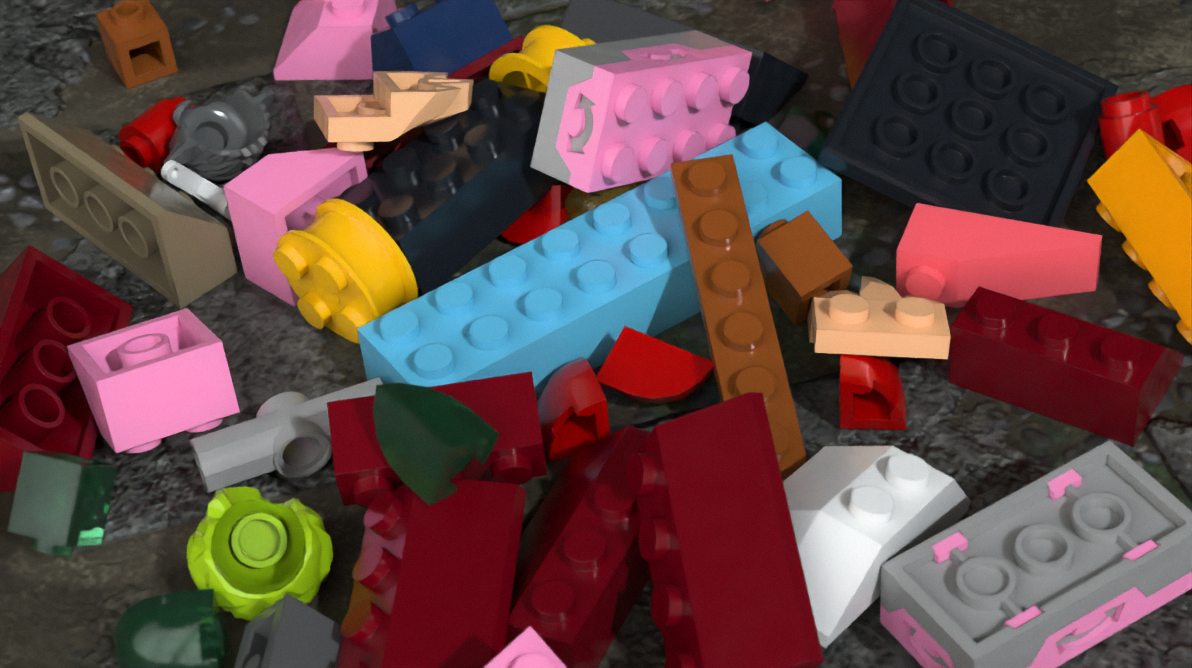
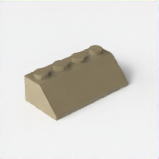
[17,112,238,309]

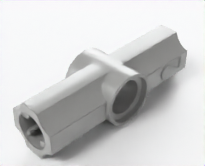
[190,377,387,493]

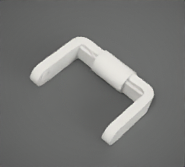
[161,160,232,221]

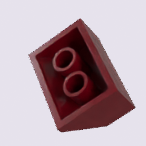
[949,286,1184,447]
[327,371,547,508]

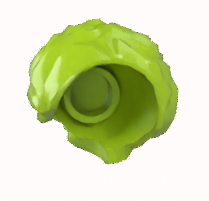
[187,486,333,621]

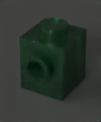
[7,451,118,556]

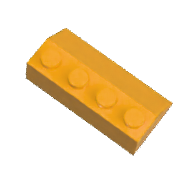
[1087,128,1192,345]

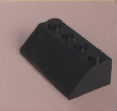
[560,0,808,131]

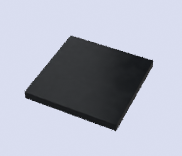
[817,0,1119,228]

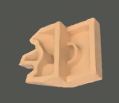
[314,71,473,152]
[807,276,951,359]

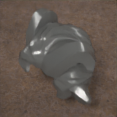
[164,88,275,182]

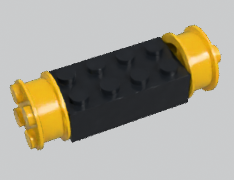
[273,25,597,344]

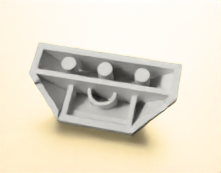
[783,446,970,648]

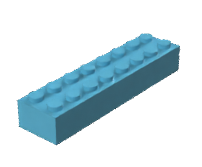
[357,122,842,400]

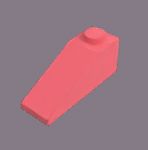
[896,203,1103,308]

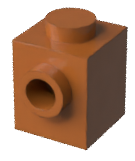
[96,0,178,89]
[755,211,853,326]

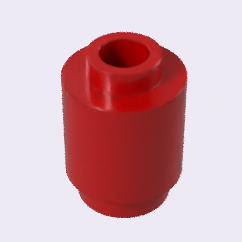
[1097,90,1166,161]
[119,97,194,174]

